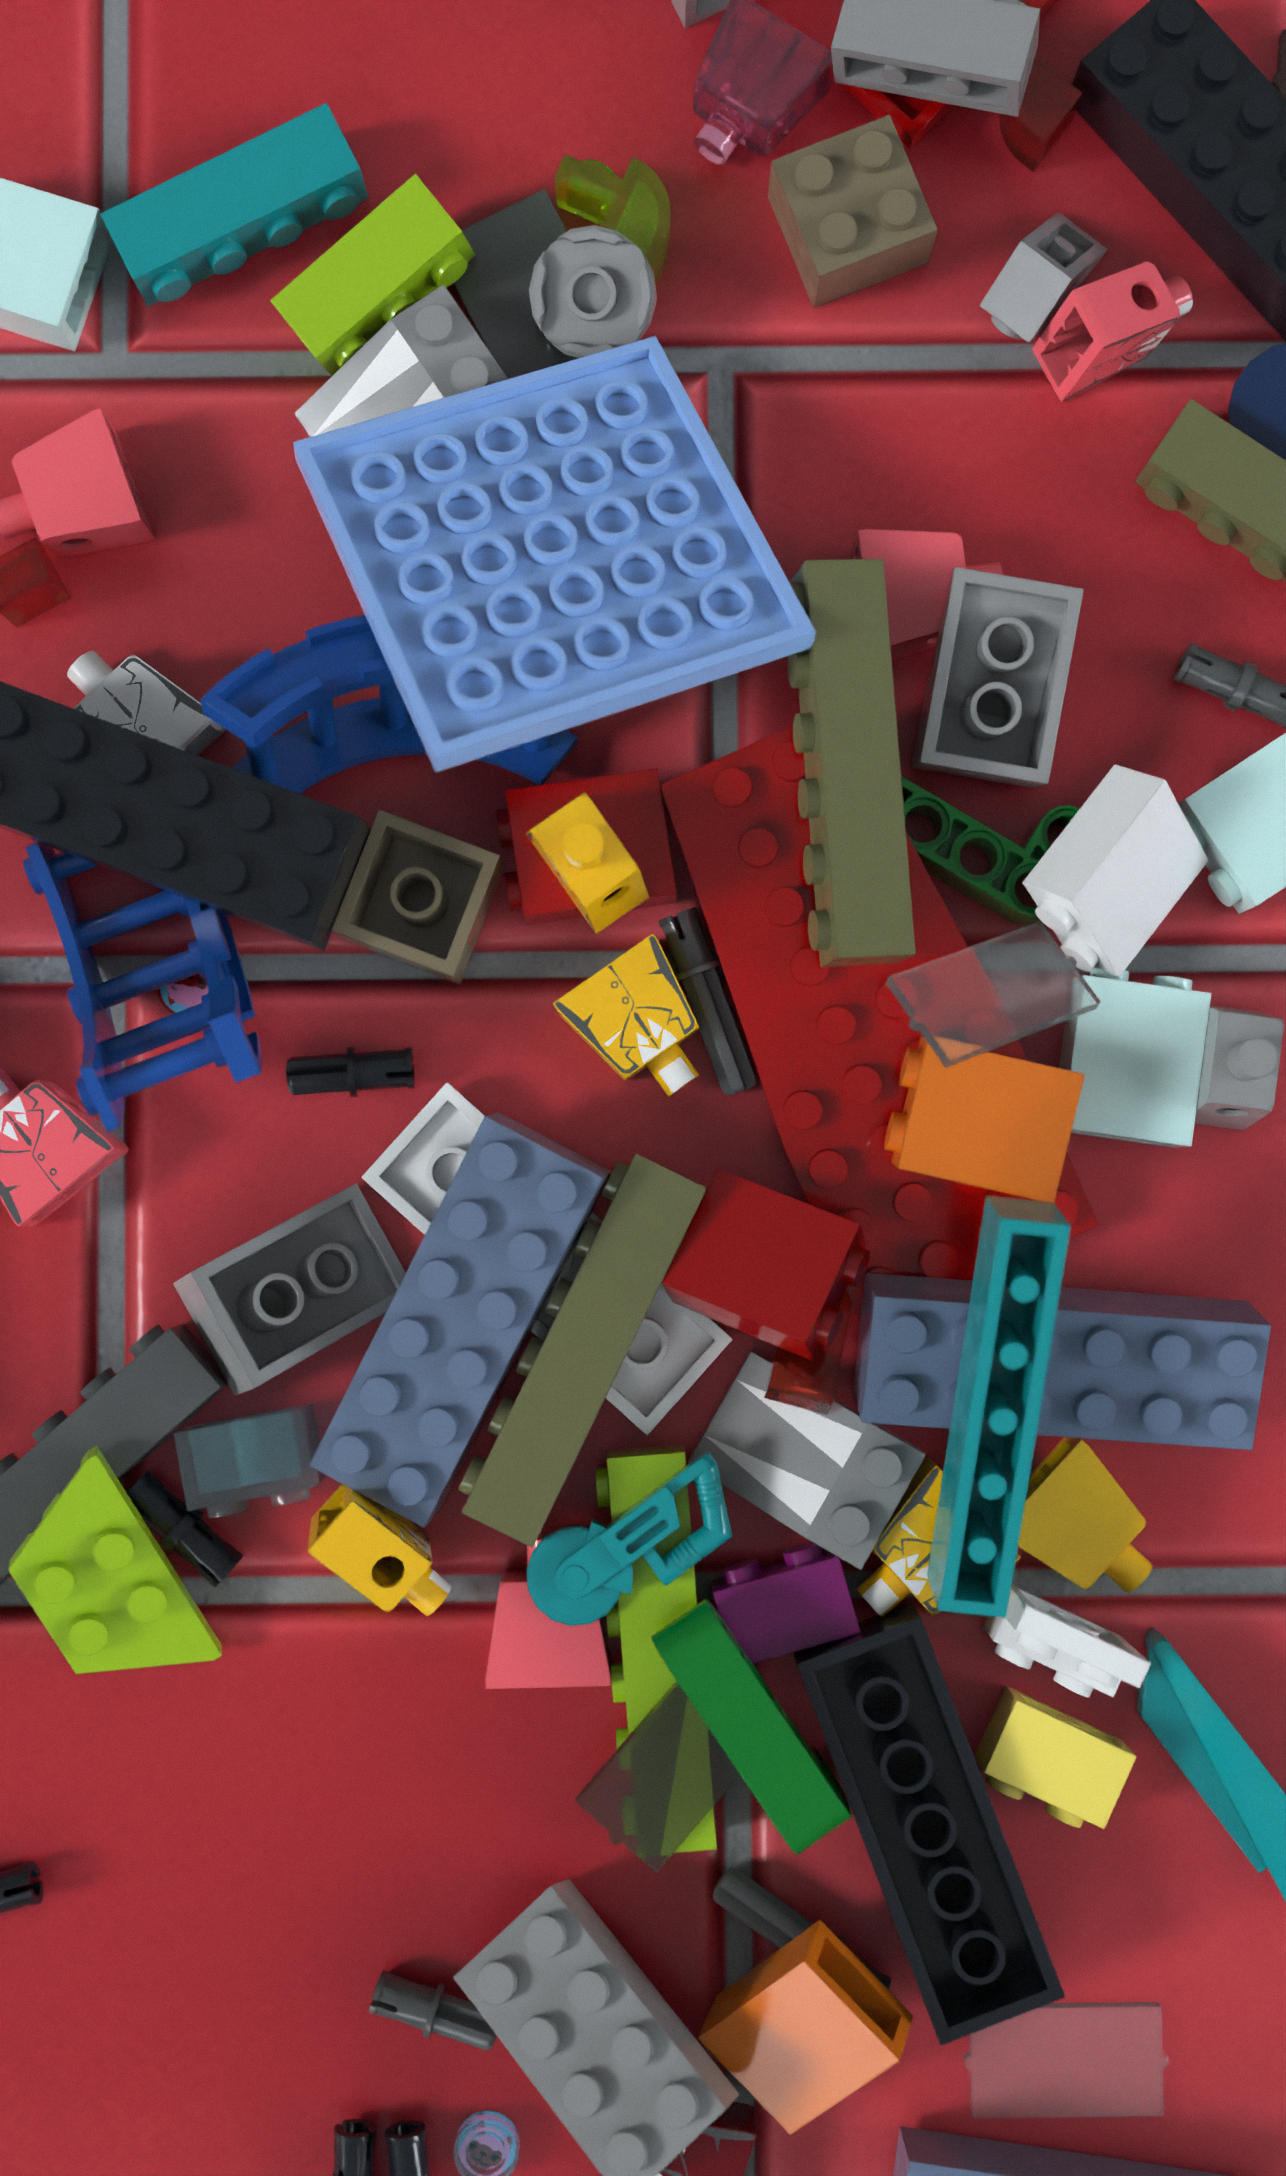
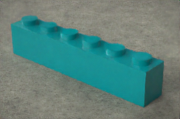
[927,1196,1071,1618]

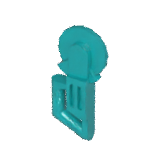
[526,1451,733,1626]

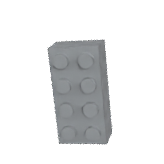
[453,1879,739,2176]

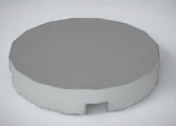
[529,225,657,358]

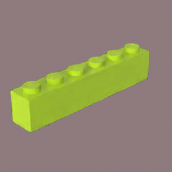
[595,1445,717,1856]

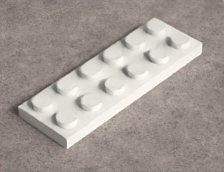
[361,1082,733,1435]

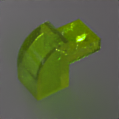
[555,155,671,284]

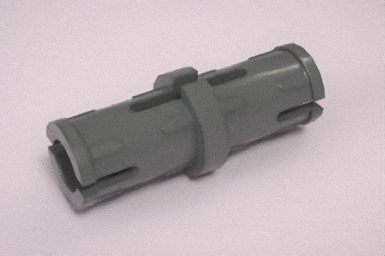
[1173,642,1286,729]

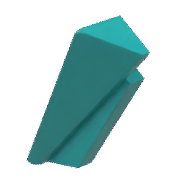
[1136,1628,1286,1903]

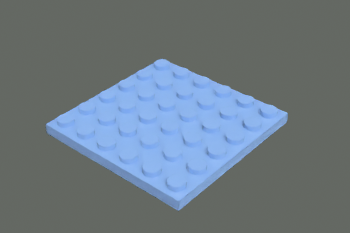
[293,336,816,772]

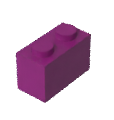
[711,1542,861,1664]

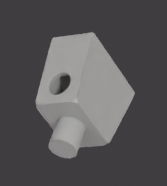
[1195,1005,1284,1130]

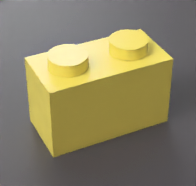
[974,1686,1137,1829]

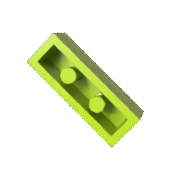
[270,173,476,376]

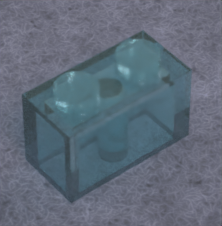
[174,1403,326,1518]

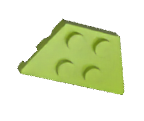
[8,1446,222,1674]

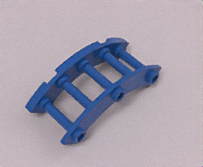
[200,615,578,794]
[23,840,262,1132]

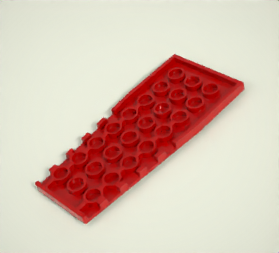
[661,725,1099,1321]

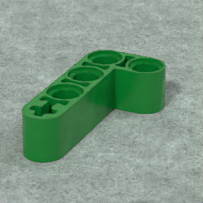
[901,776,1080,925]
[651,1598,853,1855]

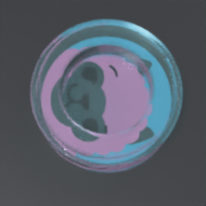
[453,2110,520,2176]

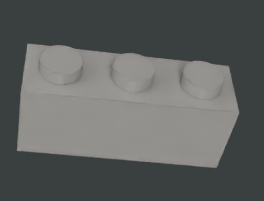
[831,0,1040,117]

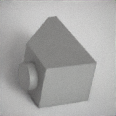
[979,212,1107,343]

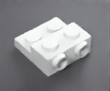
[983,1585,1151,1698]

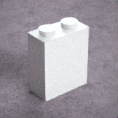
[1022,764,1209,977]

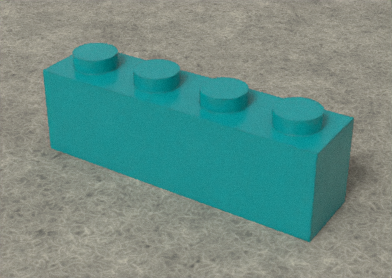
[100,102,368,306]

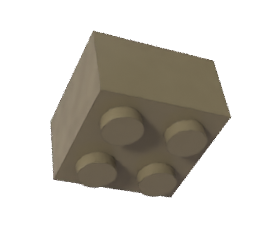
[767,115,938,308]
[332,809,505,984]

